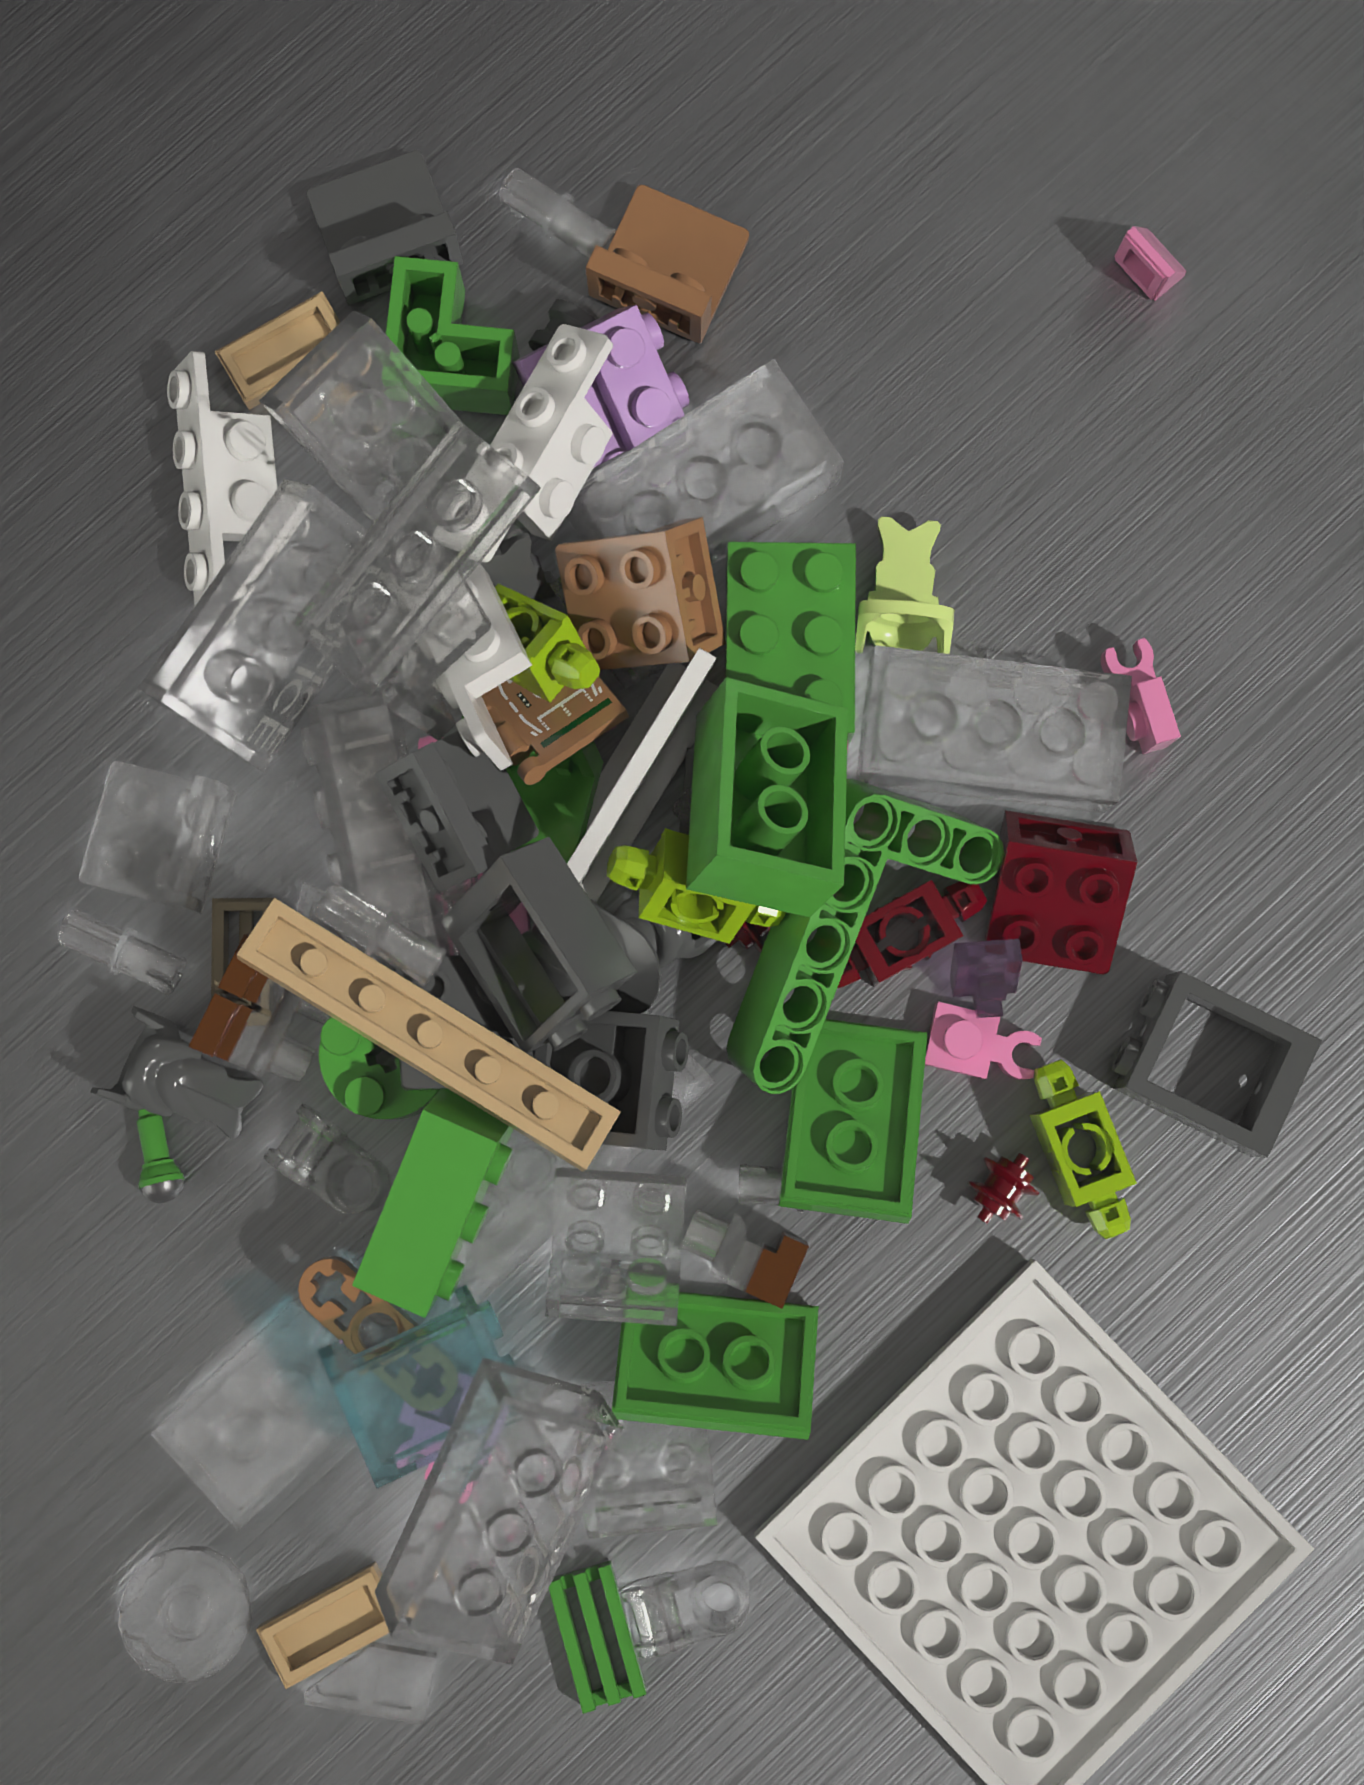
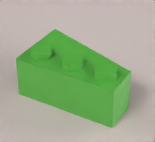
[352,1088,513,1318]

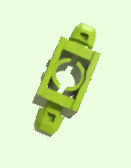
[495,583,600,703]
[606,828,786,944]
[1029,1059,1137,1239]

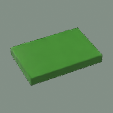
[778,1019,928,1224]
[611,1286,819,1440]

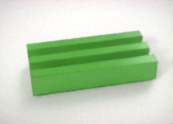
[547,1560,647,1714]

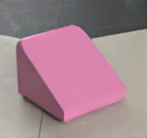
[1114,226,1187,301]

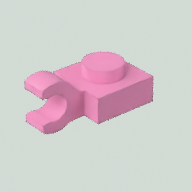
[1101,638,1181,755]

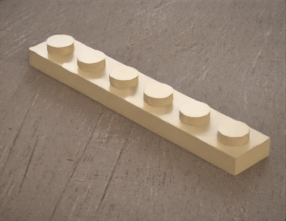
[237,898,621,1172]

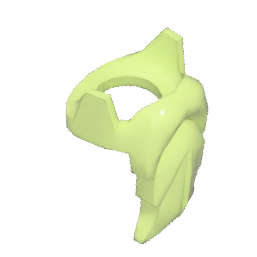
[855,517,955,660]

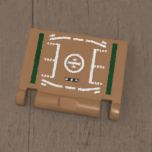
[482,677,629,785]

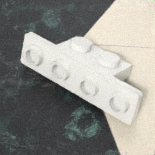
[437,324,613,562]
[167,351,282,610]
[392,552,532,771]

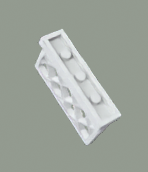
[567,648,718,903]

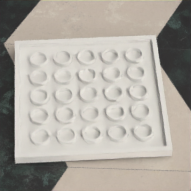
[754,1259,1314,1785]

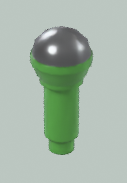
[136,1109,185,1203]

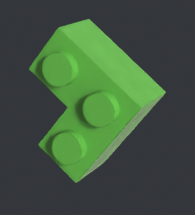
[380,256,520,415]

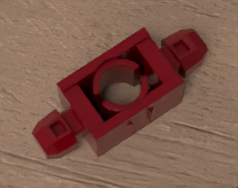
[837,880,987,989]

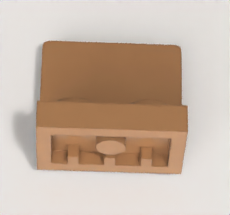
[586,185,749,344]
[555,517,726,670]

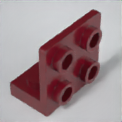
[984,810,1137,974]

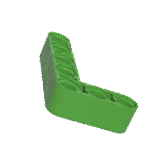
[726,779,1004,1094]

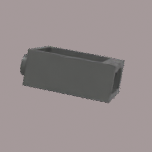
[440,837,637,1053]
[1112,971,1322,1158]

